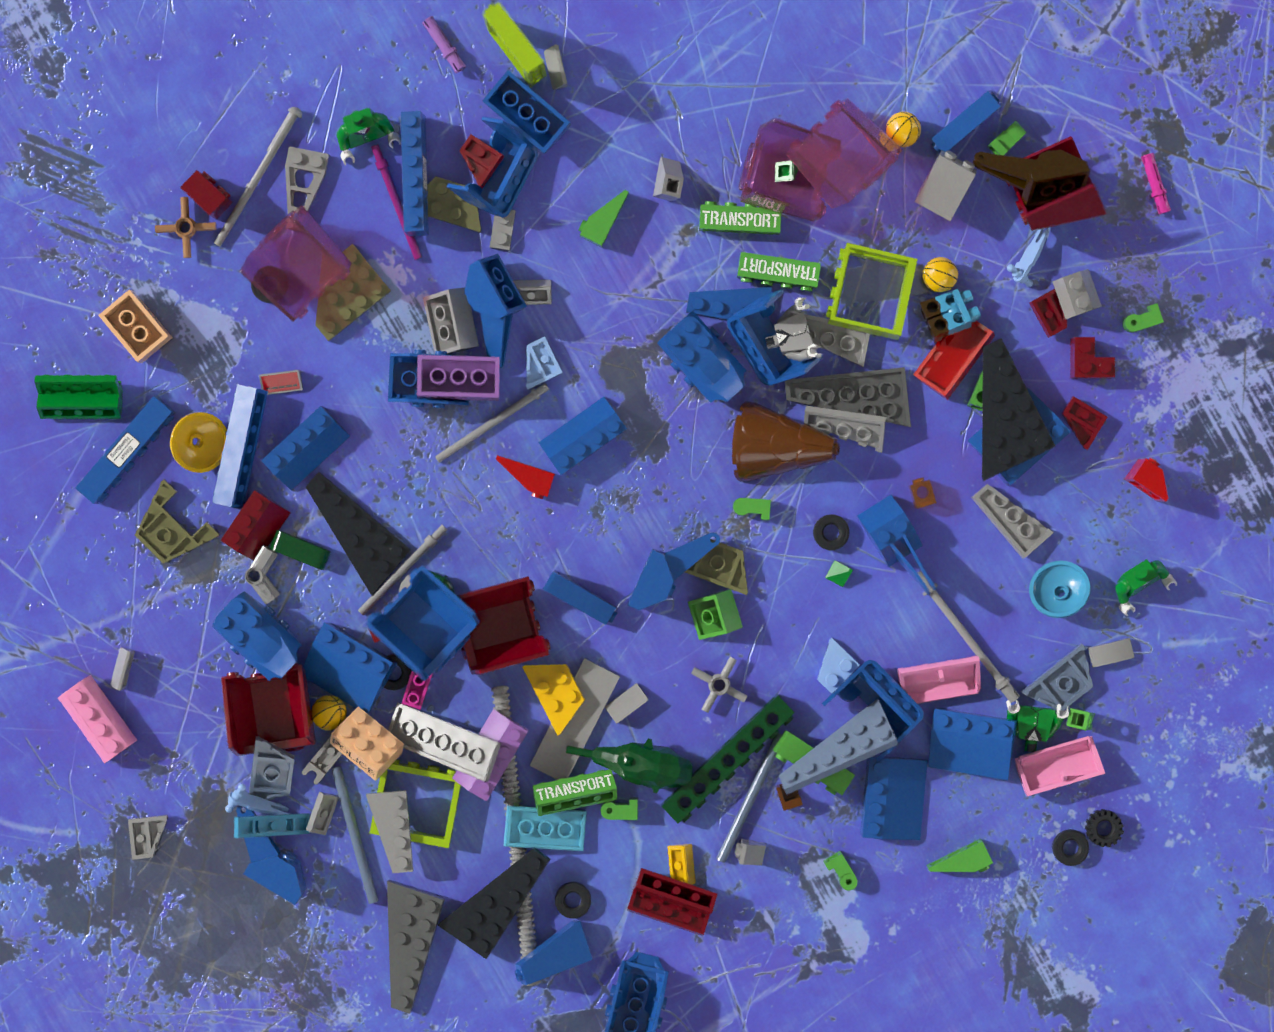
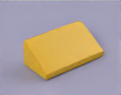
[668,844,696,885]

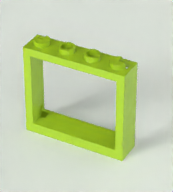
[482,2,547,88]
[826,243,918,340]
[369,759,461,848]

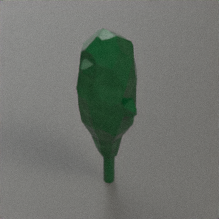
[566,738,693,793]

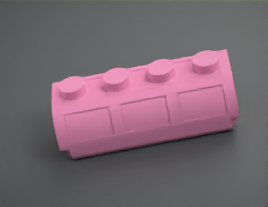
[897,655,981,704]
[58,675,137,764]
[1015,736,1105,797]

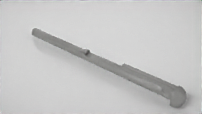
[214,107,302,247]

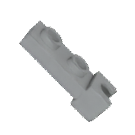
[302,736,342,785]

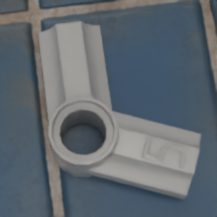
[245,545,280,605]

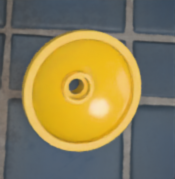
[170,412,227,473]

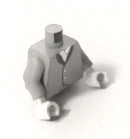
[765,298,822,362]

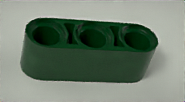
[270,530,331,570]

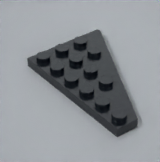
[982,338,1056,482]

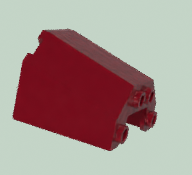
[1007,136,1107,231]
[456,576,550,674]
[221,663,316,756]

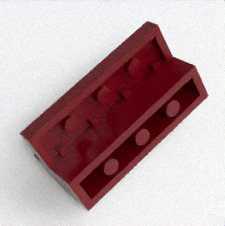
[627,868,718,936]

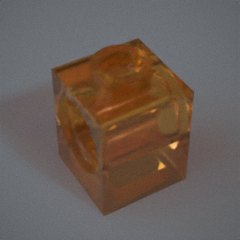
[908,477,936,509]

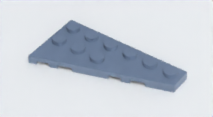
[779,698,898,794]

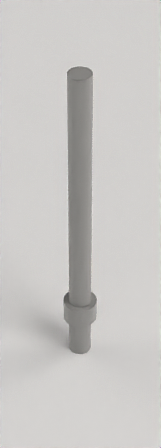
[358,525,448,616]

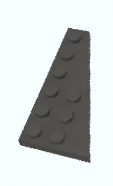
[784,367,911,427]
[387,880,445,1014]

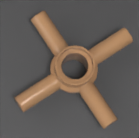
[155,197,217,258]

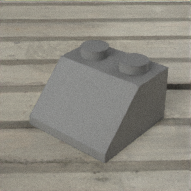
[1052,269,1102,319]

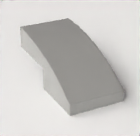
[1088,638,1134,667]

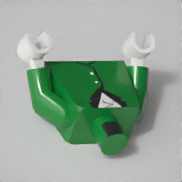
[336,108,401,165]
[1115,559,1177,616]
[1006,700,1069,752]

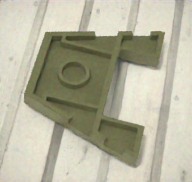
[135,479,220,564]

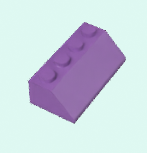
[417,355,500,401]
[452,709,528,801]

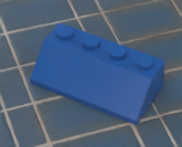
[482,70,571,154]
[538,397,627,475]
[261,406,350,491]

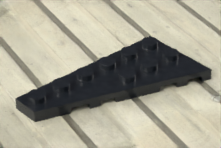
[306,472,411,596]
[437,848,551,959]

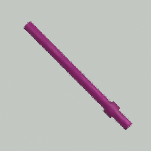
[371,144,422,260]

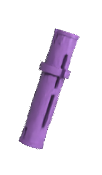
[422,16,466,73]

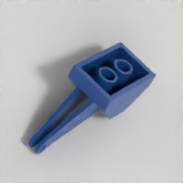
[464,254,527,369]
[856,495,936,595]
[628,532,720,610]
[236,805,307,905]

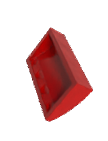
[913,321,995,400]

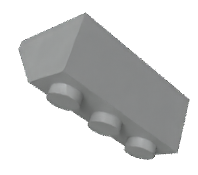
[423,288,479,354]

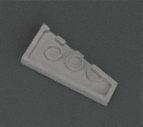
[805,314,870,367]
[804,406,886,453]
[366,790,414,873]

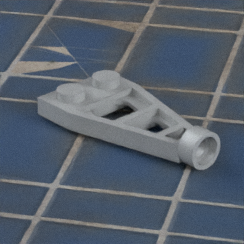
[285,147,329,231]

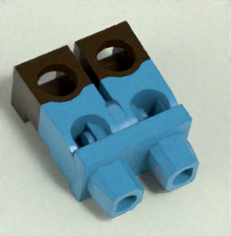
[920,289,981,343]

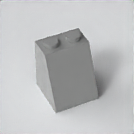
[915,150,977,221]

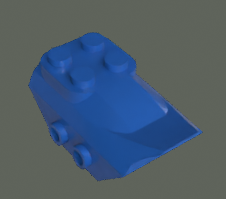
[657,311,747,403]
[388,350,470,408]
[212,591,302,681]
[605,952,669,1032]

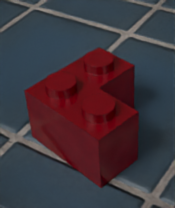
[1070,337,1115,379]

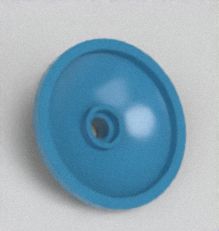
[1029,561,1091,618]

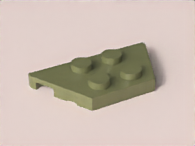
[427,176,481,233]
[685,539,748,595]

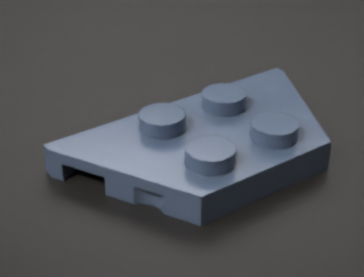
[1021,643,1093,711]
[249,736,294,801]

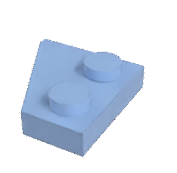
[526,336,563,390]
[817,638,860,694]

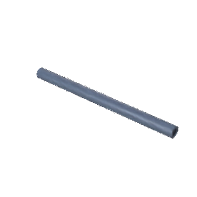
[716,733,782,863]
[331,766,378,904]

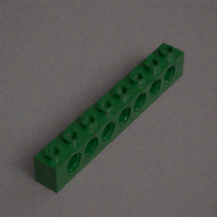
[661,694,794,824]

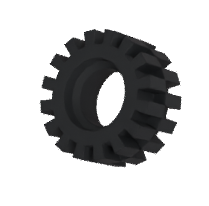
[1085,809,1124,847]

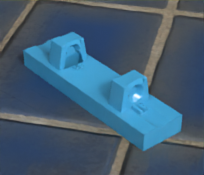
[234,813,310,838]

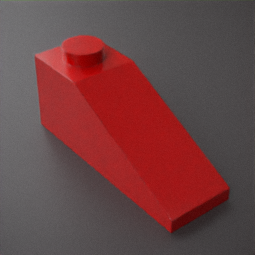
[496,455,555,499]

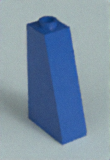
[931,90,1003,153]
[543,571,617,625]
[515,920,593,985]

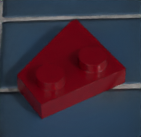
[459,134,504,189]
[1029,289,1067,338]
[1062,396,1108,450]

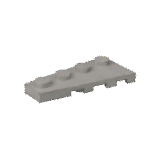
[971,484,1054,559]

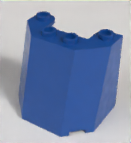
[365,565,480,681]

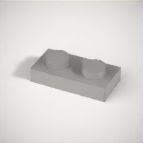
[490,210,516,251]
[306,792,339,835]

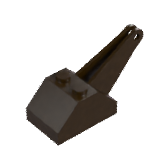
[973,150,1090,207]

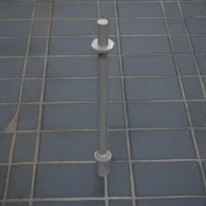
[917,570,1020,703]

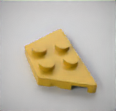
[522,664,585,735]

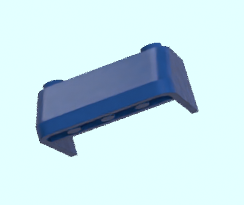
[447,116,538,217]
[727,289,823,386]
[822,660,924,762]

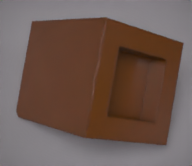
[775,784,803,811]

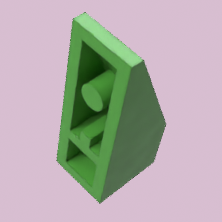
[578,190,629,248]
[926,839,993,872]

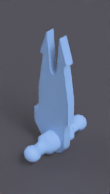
[1007,228,1051,287]
[225,784,289,815]

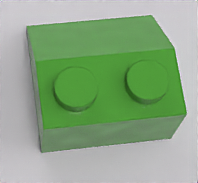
[688,589,743,640]

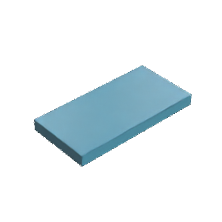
[503,805,587,851]

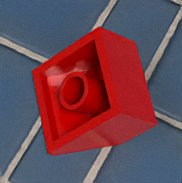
[1125,458,1168,502]

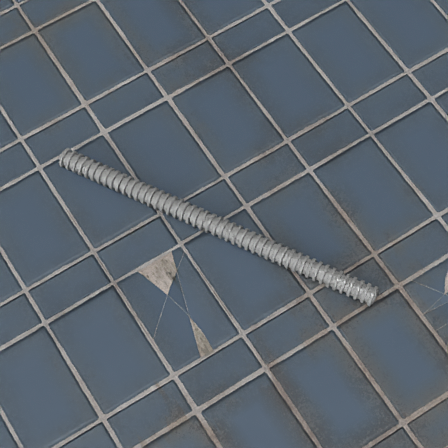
[491,686,541,986]

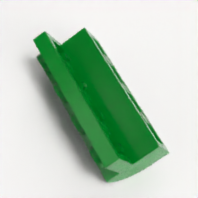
[34,375,123,419]

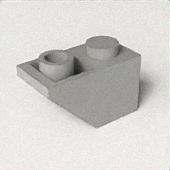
[653,157,684,201]
[735,838,766,865]

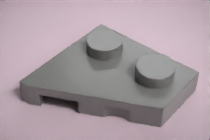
[128,815,168,860]

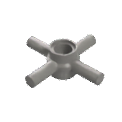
[691,656,747,713]

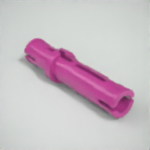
[1141,153,1171,214]

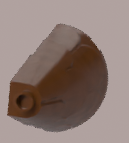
[732,401,840,482]

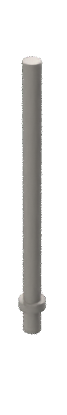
[435,383,549,463]

